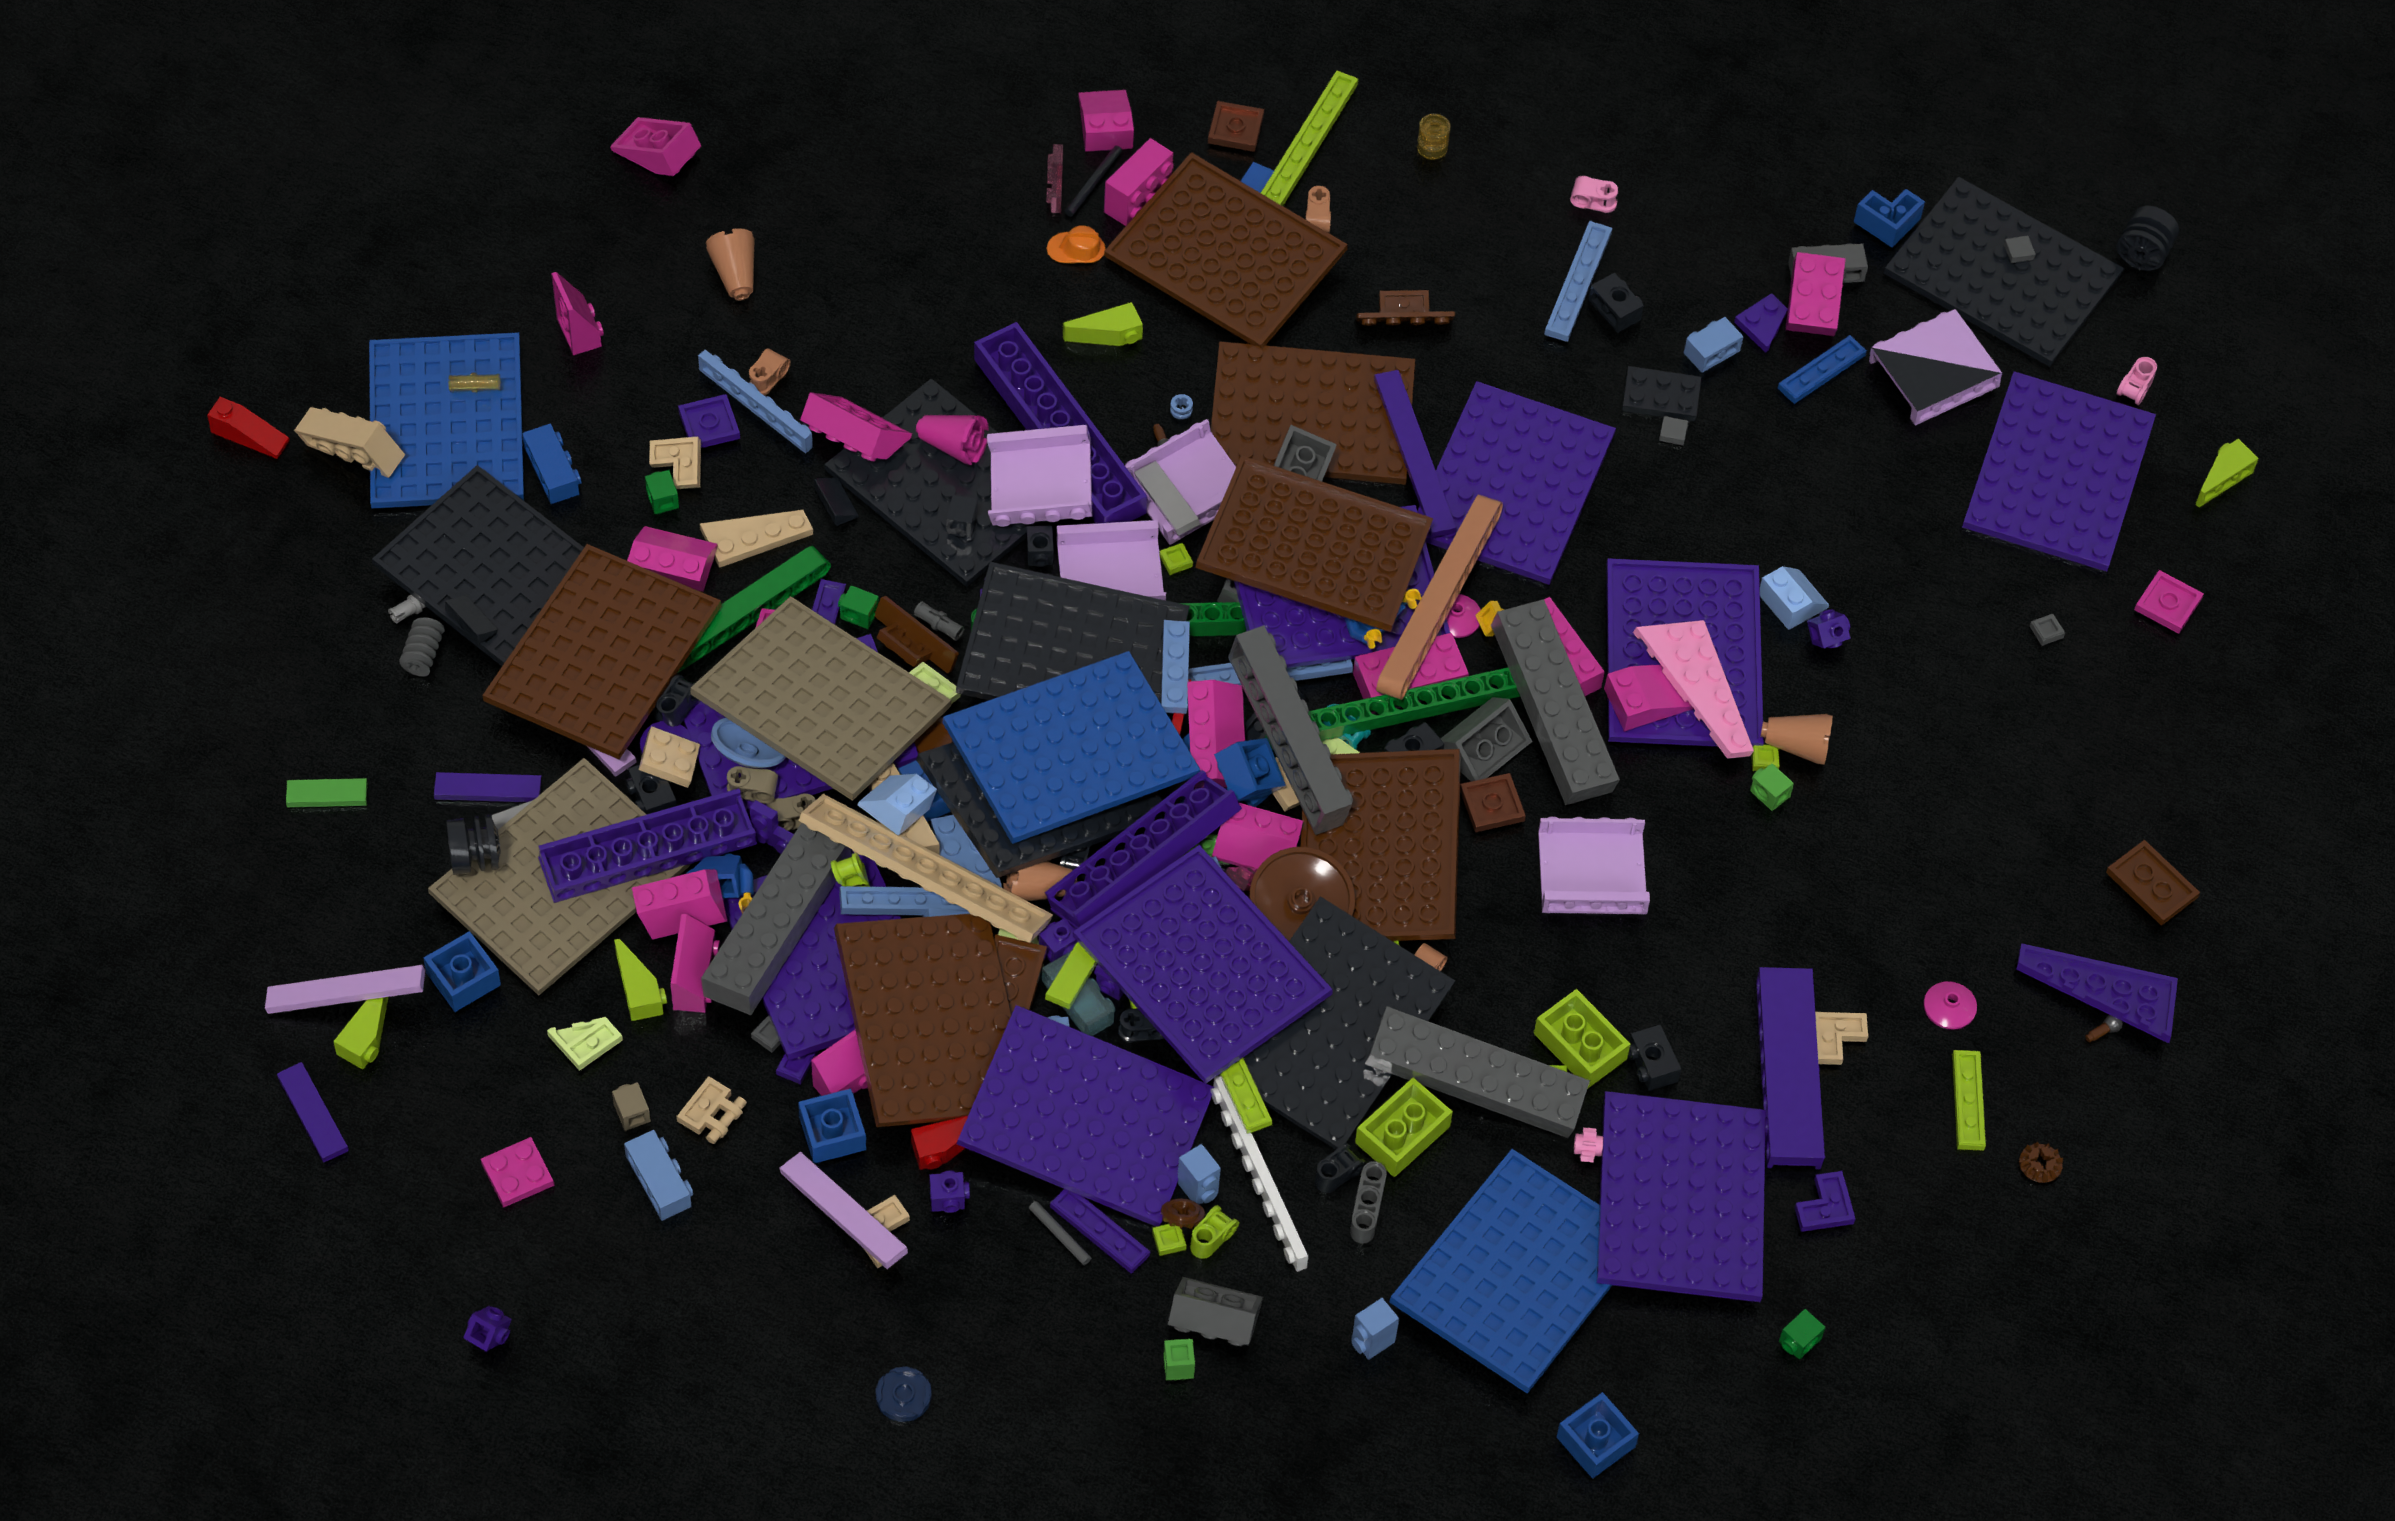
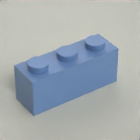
[624,1130,693,1220]

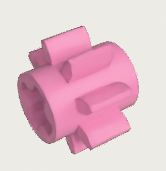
[1574,1127,1603,1162]

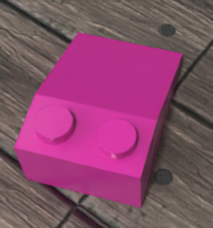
[1078,90,1134,151]
[610,117,701,176]
[552,272,604,355]
[1604,665,1694,731]

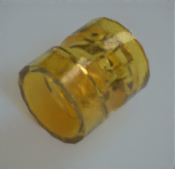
[1417,114,1450,159]

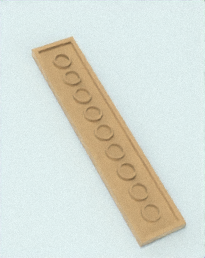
[798,794,1053,943]

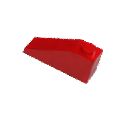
[207,397,290,459]
[911,1116,968,1170]

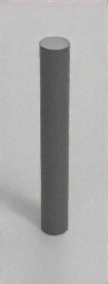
[1029,1201,1091,1265]

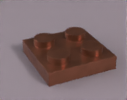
[1208,101,1264,152]
[1460,773,1526,832]

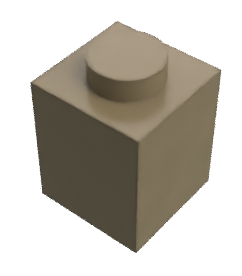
[612,1082,650,1131]

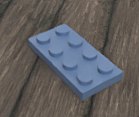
[931,815,1002,888]

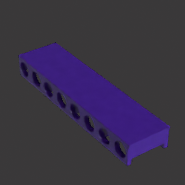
[1045,770,1242,929]
[538,788,757,903]
[1756,967,1825,1169]

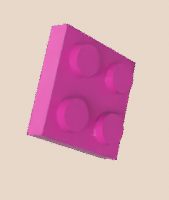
[2134,570,2204,634]
[481,1137,554,1208]

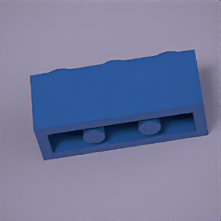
[522,423,581,504]

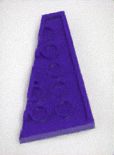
[2017,943,2178,1043]

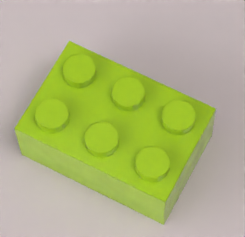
[1534,989,1630,1089]
[1355,1078,1453,1177]

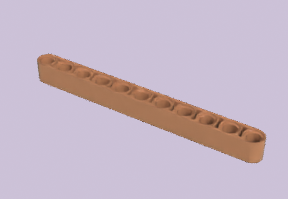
[1376,494,1503,700]

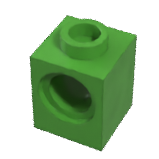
[1750,764,1794,811]
[1164,1339,1195,1380]

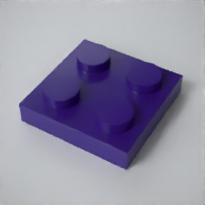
[678,394,740,448]

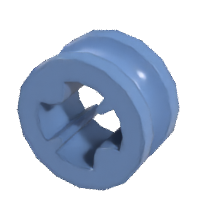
[1170,394,1193,419]

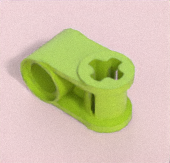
[831,853,870,887]
[1190,1205,1239,1259]

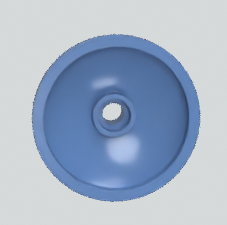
[711,718,786,768]

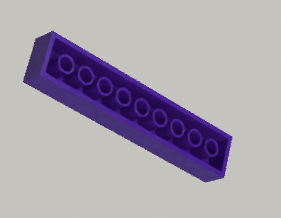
[974,322,1147,524]

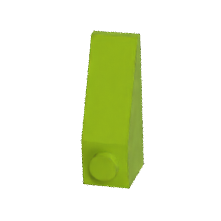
[1063,302,1143,346]
[2196,439,2259,507]
[614,939,667,1021]
[333,997,388,1069]

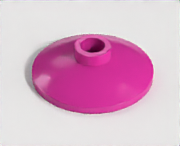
[1446,594,1481,638]
[1924,982,1977,1029]

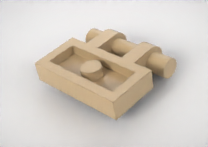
[677,1076,746,1144]

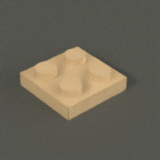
[639,726,700,788]

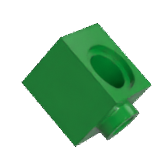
[645,470,679,514]
[838,586,879,629]
[1779,1309,1826,1360]

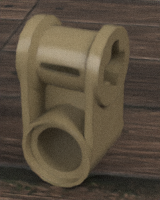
[727,766,778,804]
[766,794,815,831]

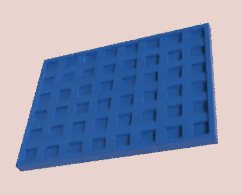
[369,333,524,508]
[942,651,1200,844]
[1390,1149,1612,1394]

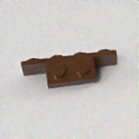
[1356,290,1455,326]
[875,596,959,673]

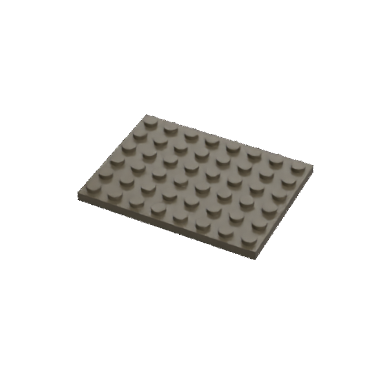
[691,596,951,801]
[428,758,693,995]

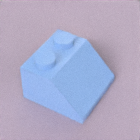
[1759,566,1829,630]
[858,774,937,836]

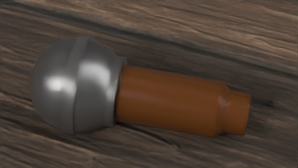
[1153,424,1169,447]
[2085,1015,2122,1042]

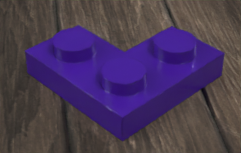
[750,800,794,854]
[1795,1171,1855,1232]

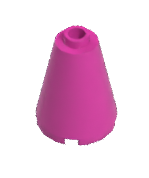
[916,415,988,465]

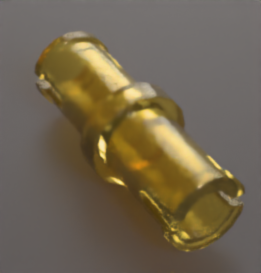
[448,372,501,393]

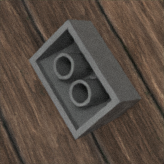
[1441,697,1532,782]
[1168,1277,1263,1346]

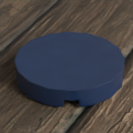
[876,1367,932,1422]

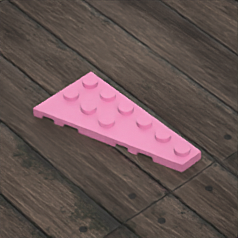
[1633,620,1754,759]

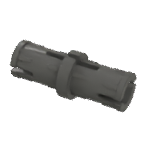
[914,601,964,641]

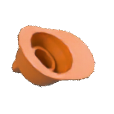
[1047,225,1105,263]

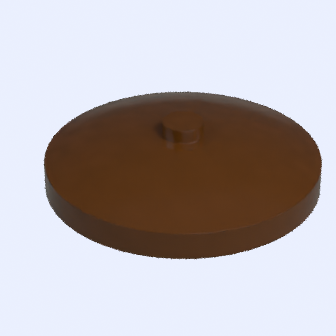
[1249,847,1355,941]

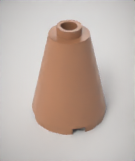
[706,229,755,300]
[1760,714,1833,765]
[1003,861,1077,901]

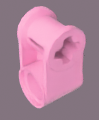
[1570,176,1618,213]
[2116,357,2157,405]

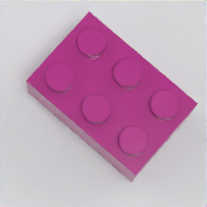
[1104,138,1174,226]
[1785,252,1846,336]

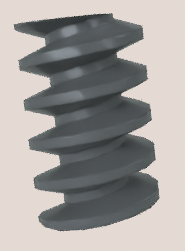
[399,618,445,677]

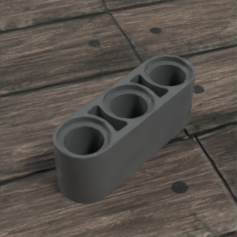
[1350,1162,1386,1243]

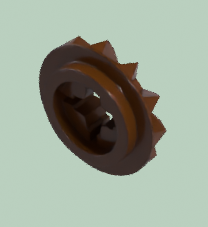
[2019,1141,2063,1183]
[1161,1199,1205,1229]

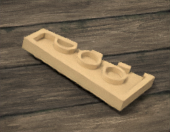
[700,510,813,568]

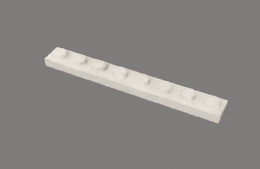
[1211,1076,1308,1271]

